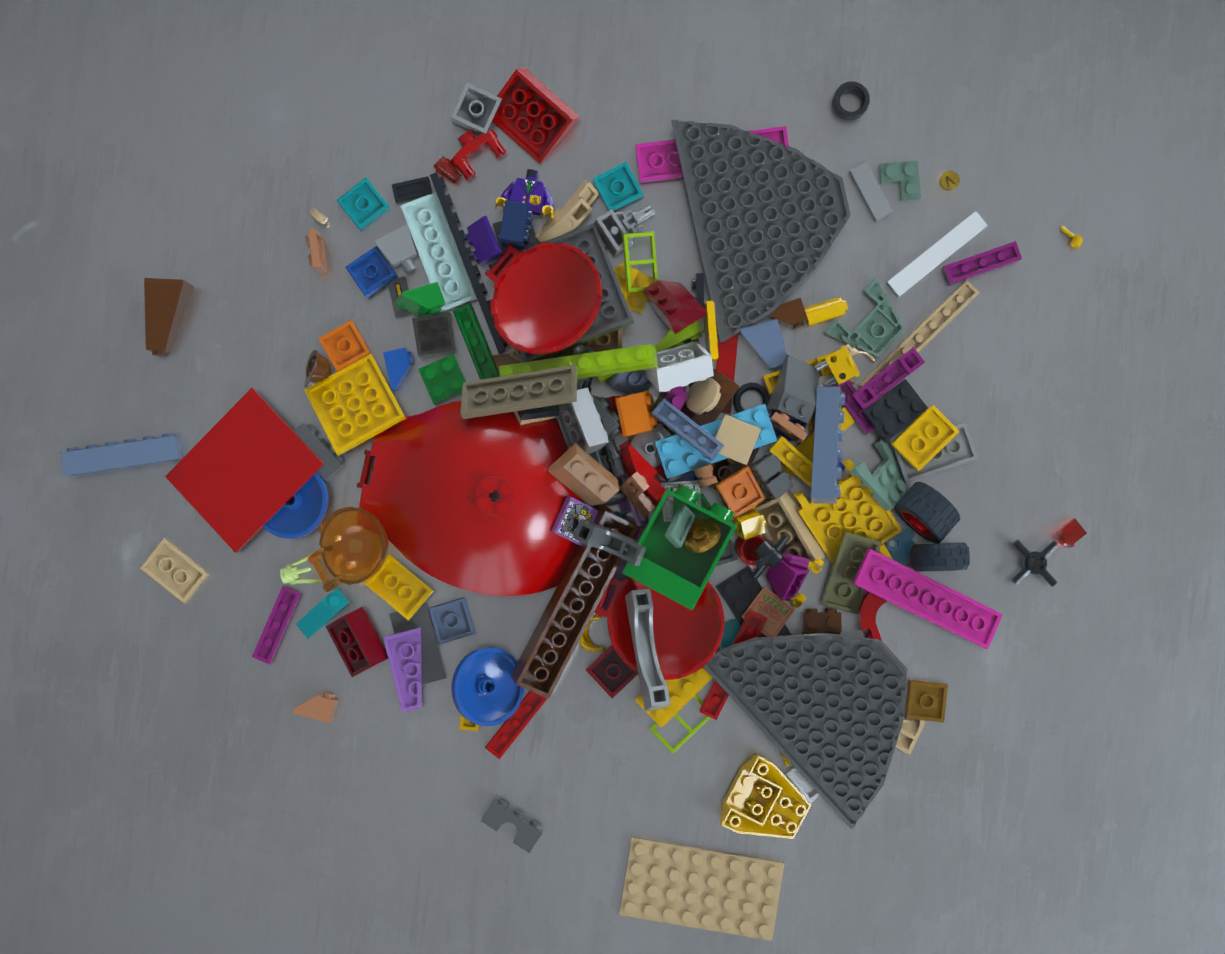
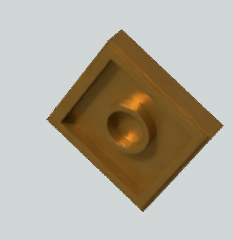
[905,679,948,723]

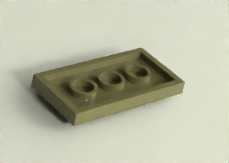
[820,531,882,614]

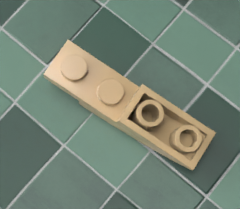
[534,180,600,244]

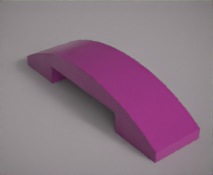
[852,347,925,410]

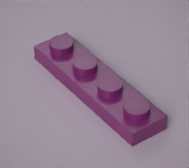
[943,241,1022,285]
[252,586,302,665]

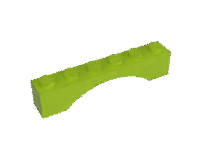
[597,320,704,385]

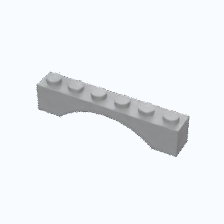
[625,589,671,711]

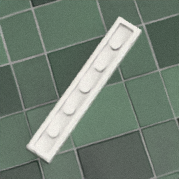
[887,211,988,297]

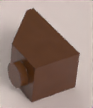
[765,298,808,329]

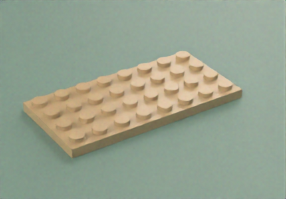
[619,837,784,941]

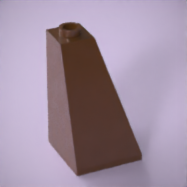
[144,278,193,356]

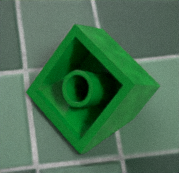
[394,282,446,319]

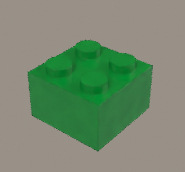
[418,354,467,406]

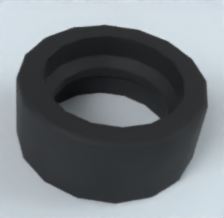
[832,81,870,120]
[733,382,770,413]

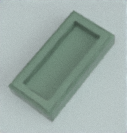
[665,504,696,548]

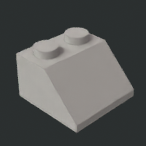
[451,83,502,134]

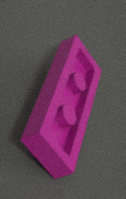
[835,380,873,435]

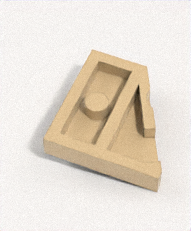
[895,720,926,755]

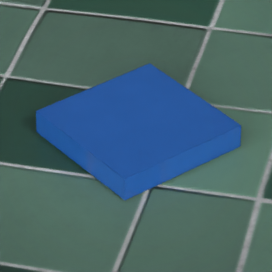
[345,246,398,298]

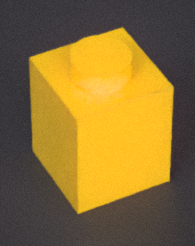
[734,510,766,540]

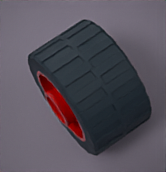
[895,482,961,544]

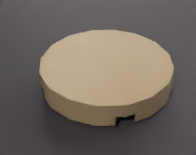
[686,378,721,415]

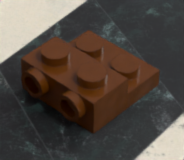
[801,608,842,635]

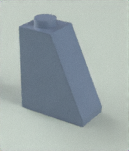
[739,319,787,372]

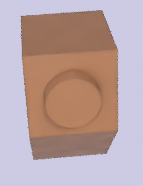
[292,692,339,723]

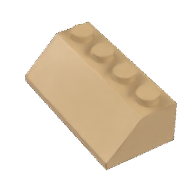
[753,489,827,568]

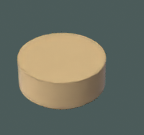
[309,208,329,225]

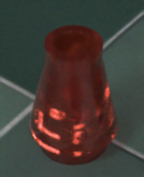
[433,156,462,184]

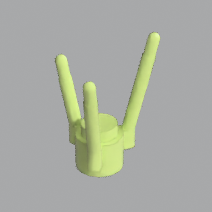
[280,549,325,585]

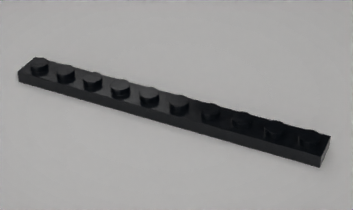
[430,172,508,354]

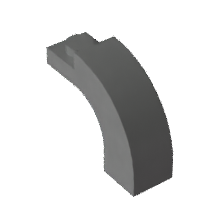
[573,520,646,566]

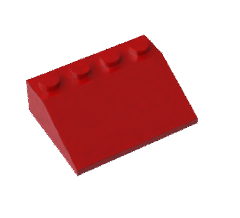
[492,67,581,164]

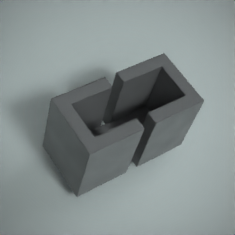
[749,454,793,500]

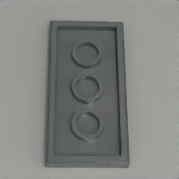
[389,604,447,685]

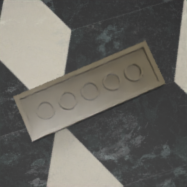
[460,365,578,419]

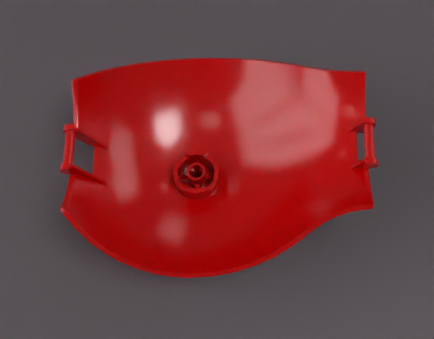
[357,401,593,596]

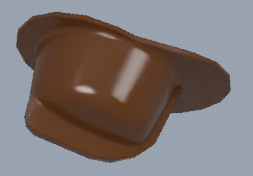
[304,350,330,388]

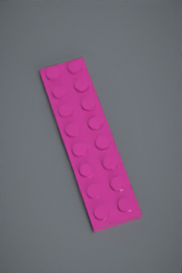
[635,126,789,183]
[852,549,1003,649]

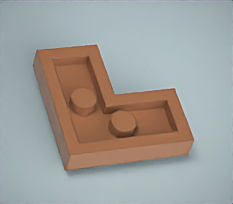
[619,472,655,518]

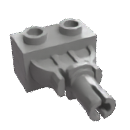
[594,204,655,257]

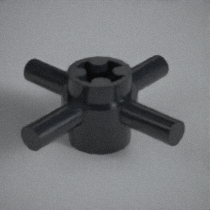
[752,533,791,579]
[1011,539,1059,587]

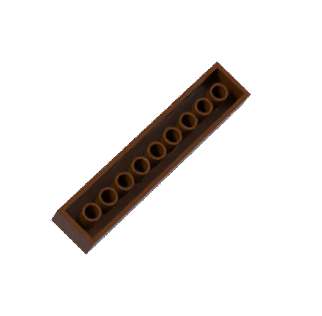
[510,506,638,698]

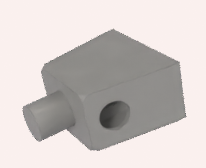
[374,224,418,274]

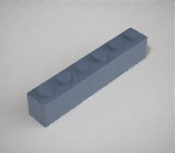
[811,387,845,504]
[60,433,183,477]

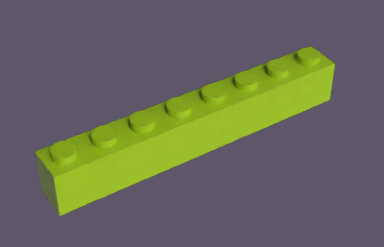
[499,344,658,379]

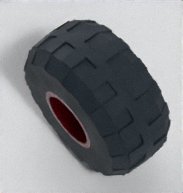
[910,542,970,572]

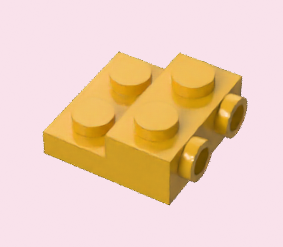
[614,263,654,315]

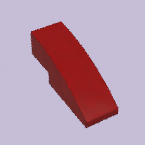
[620,444,666,503]

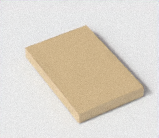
[140,538,210,604]

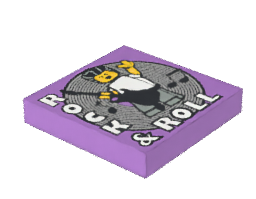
[551,496,599,546]

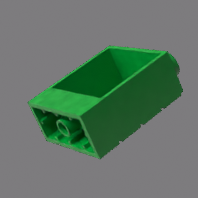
[622,484,737,610]

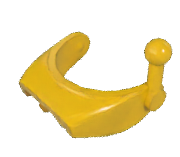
[579,614,606,652]

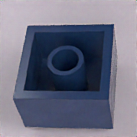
[499,200,533,249]

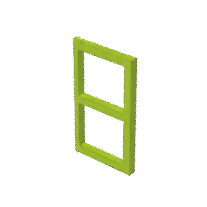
[622,231,658,292]
[649,695,710,754]

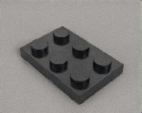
[862,379,928,443]

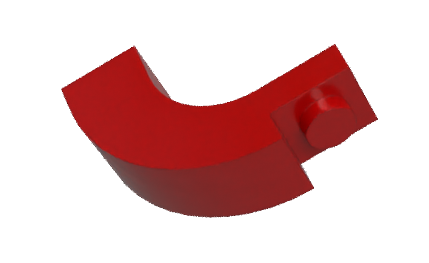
[857,592,887,640]

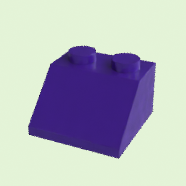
[465,216,502,266]

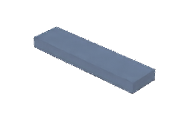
[651,398,724,462]

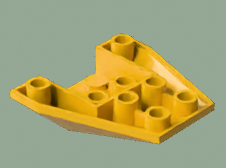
[720,755,811,839]

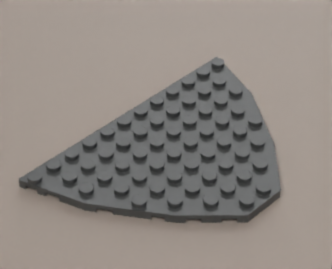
[671,120,851,343]
[703,633,908,829]

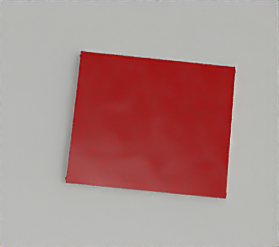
[165,388,324,553]

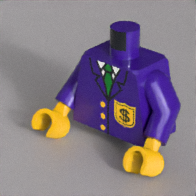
[495,169,554,218]

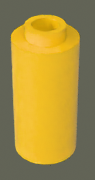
[804,296,848,326]

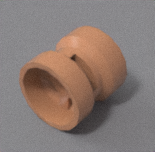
[693,464,718,488]

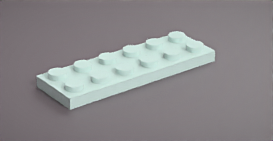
[401,192,477,313]

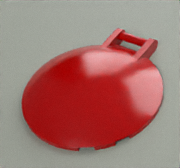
[484,242,602,354]
[594,577,725,680]

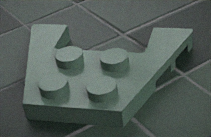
[824,278,905,358]
[850,437,907,511]

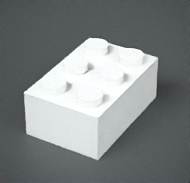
[645,341,714,392]

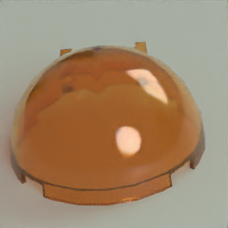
[307,507,389,592]

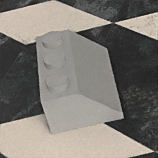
[556,388,609,454]

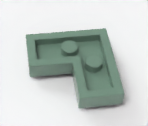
[879,161,921,201]

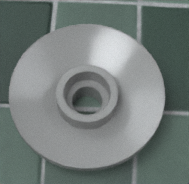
[631,430,664,468]

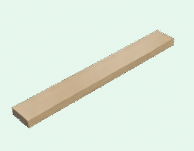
[858,279,980,388]

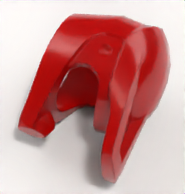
[734,535,768,570]

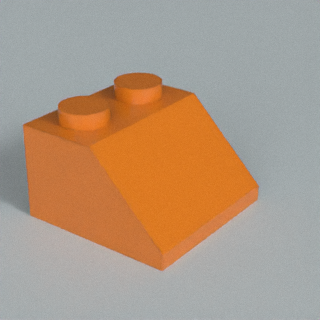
[615,390,658,437]

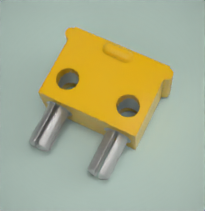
[815,345,860,387]

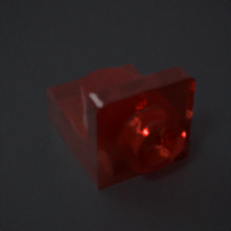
[1055,518,1087,548]

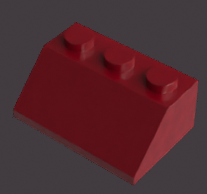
[643,280,708,334]
[325,607,388,677]

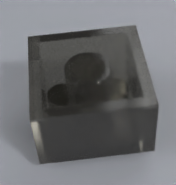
[412,312,458,359]

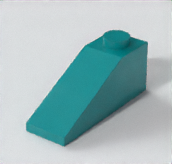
[296,587,353,639]

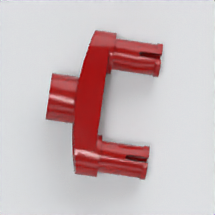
[451,130,507,181]

